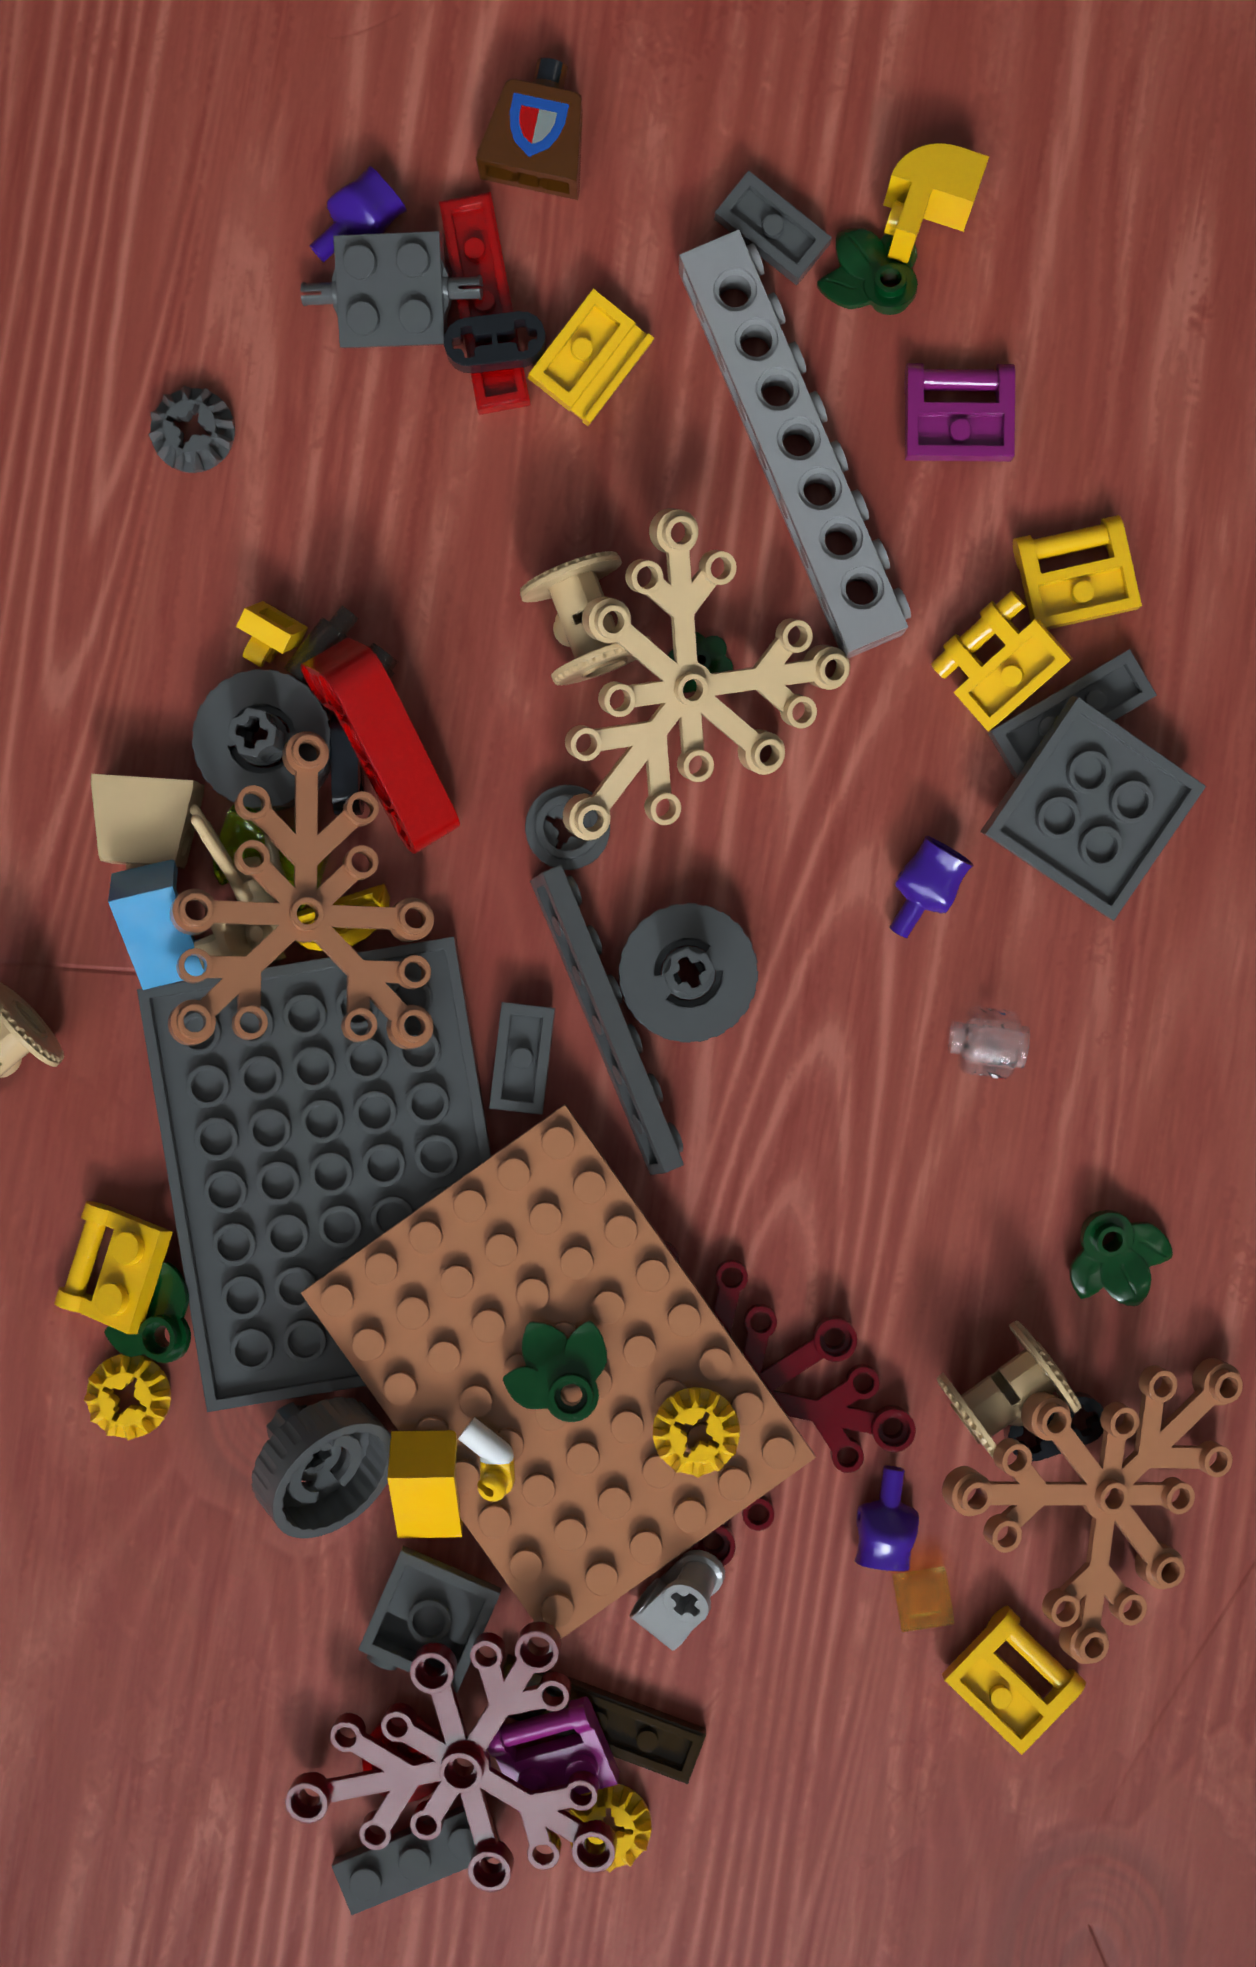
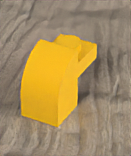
[883,143,989,264]

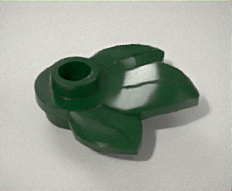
[817,228,918,315]
[1070,1210,1173,1306]
[104,1262,191,1363]
[503,1320,607,1422]

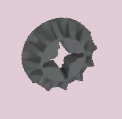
[148,385,235,473]
[525,785,610,870]

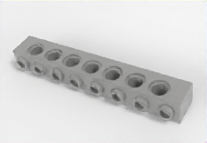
[679,229,911,658]

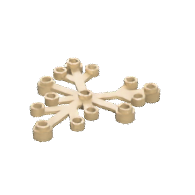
[563,508,850,840]

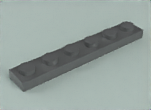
[530,865,684,1175]

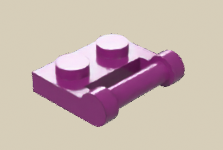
[904,363,1015,462]
[487,1696,620,1812]

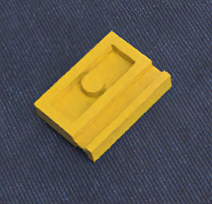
[527,288,654,426]

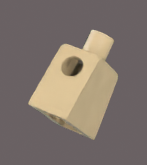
[91,774,204,870]

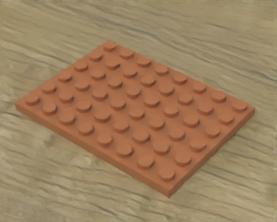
[301,1104,816,1639]

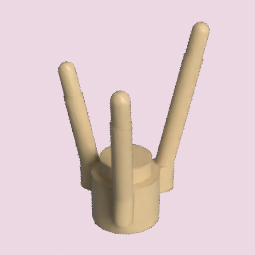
[189,803,287,903]

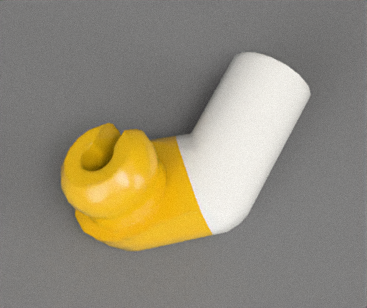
[458,1417,515,1502]

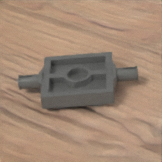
[300,231,483,349]

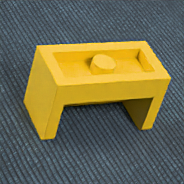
[387,1430,463,1538]

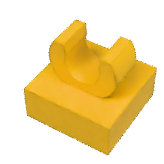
[236,601,308,667]

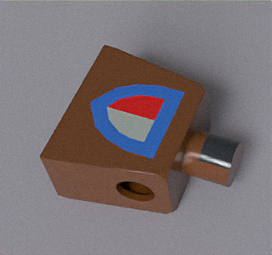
[476,58,583,200]

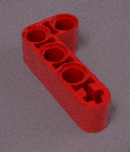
[300,637,460,854]

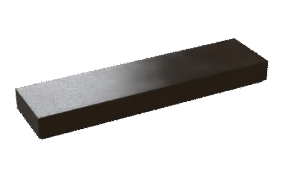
[503,1654,706,1784]

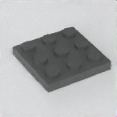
[980,696,1206,921]

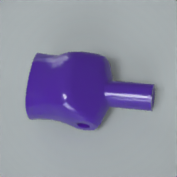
[309,166,407,262]
[889,836,974,938]
[854,1465,919,1571]

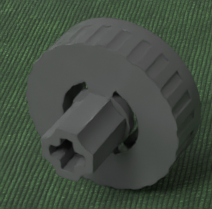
[192,669,332,811]
[619,903,758,1043]
[251,1397,391,1538]

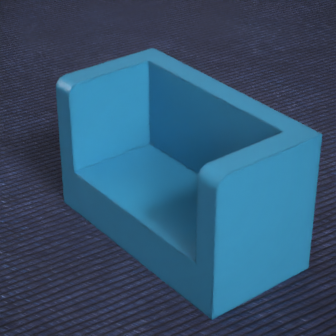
[108,859,204,990]

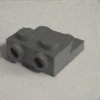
[358,1545,501,1693]

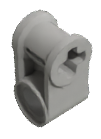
[630,1550,725,1651]

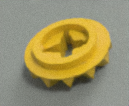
[83,1354,171,1441]
[653,1387,740,1478]
[569,1784,652,1873]

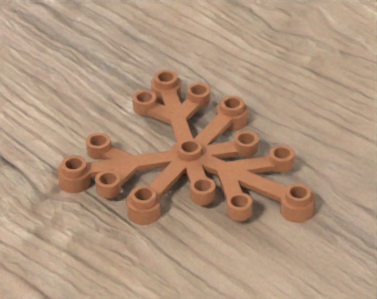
[168,731,434,1049]
[942,1358,1243,1664]

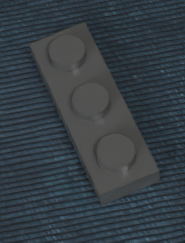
[988,649,1157,779]
[332,1805,498,1915]

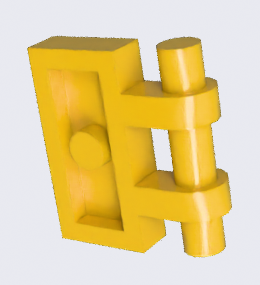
[931,590,1073,732]

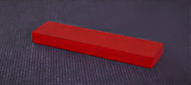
[439,192,531,415]

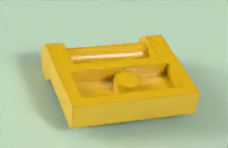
[1013,515,1142,630]
[54,1201,173,1334]
[942,1606,1086,1755]

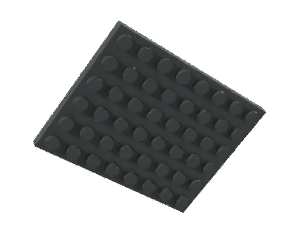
[137,937,492,1412]

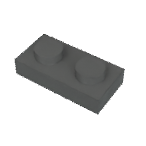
[714,170,832,286]
[489,1002,556,1115]

